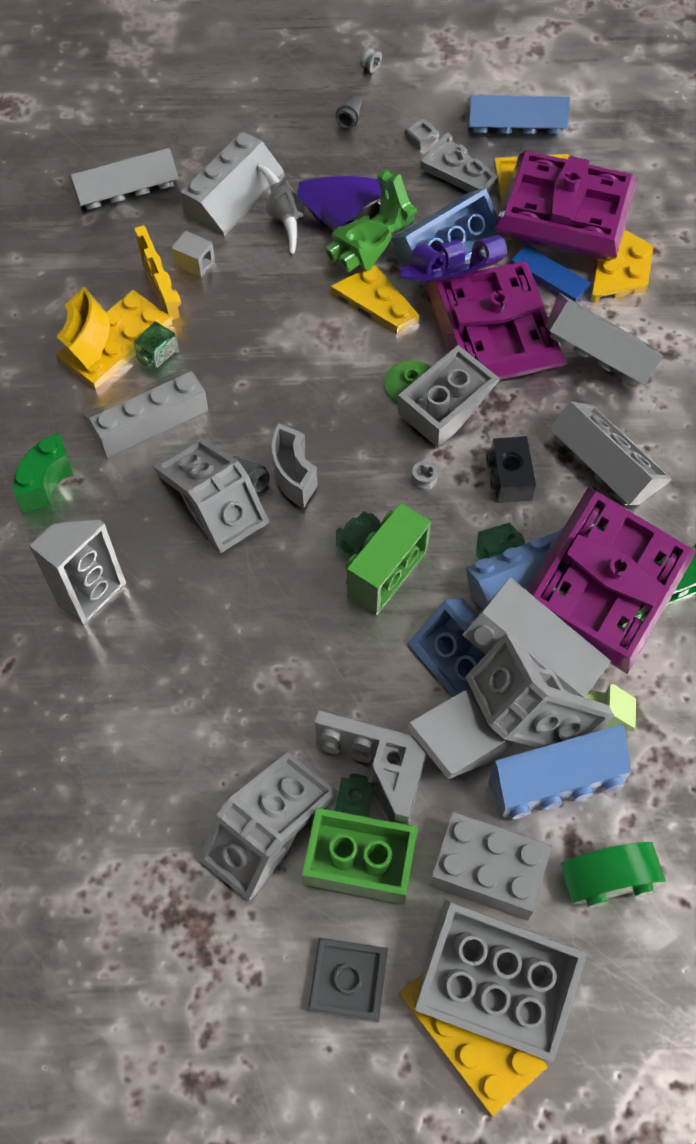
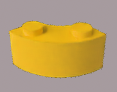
[56,287,110,369]

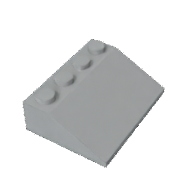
[414,900,587,1062]

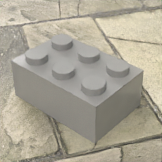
[430,812,552,921]

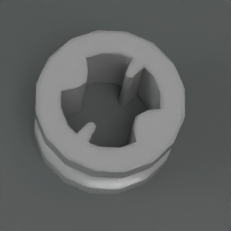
[360,47,382,73]
[411,461,438,490]

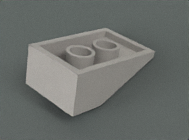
[398,345,499,448]
[406,689,515,779]

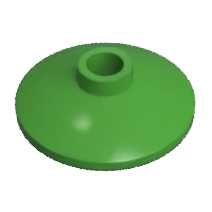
[384,360,431,403]

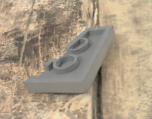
[420,132,498,194]

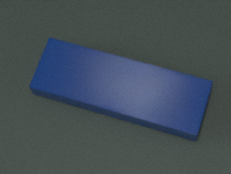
[510,245,591,302]

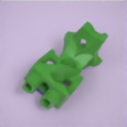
[325,169,417,272]

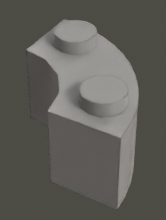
[272,423,317,508]

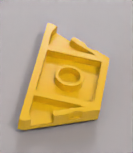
[590,229,653,302]

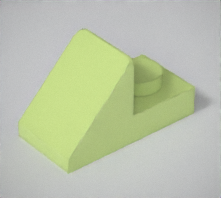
[585,684,636,731]

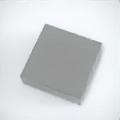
[405,119,439,149]

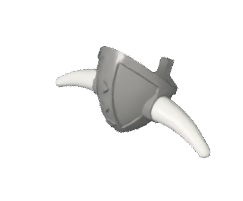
[257,164,305,254]

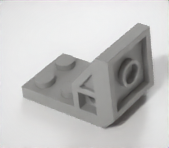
[153,438,269,553]
[465,633,614,748]
[315,711,426,825]
[197,752,338,902]

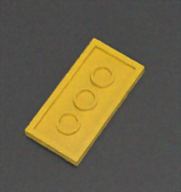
[56,290,172,390]
[398,973,548,1117]

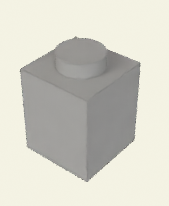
[171,231,215,277]

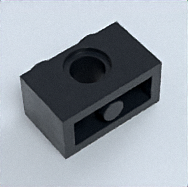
[486,436,536,503]

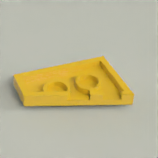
[134,225,181,320]
[331,264,419,334]

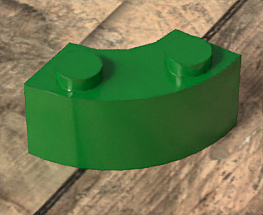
[13,433,74,514]
[560,842,666,908]

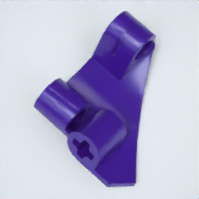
[297,176,381,231]
[400,235,507,281]

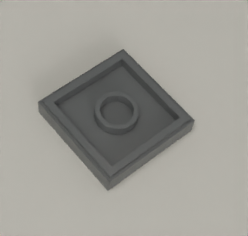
[308,938,388,1023]

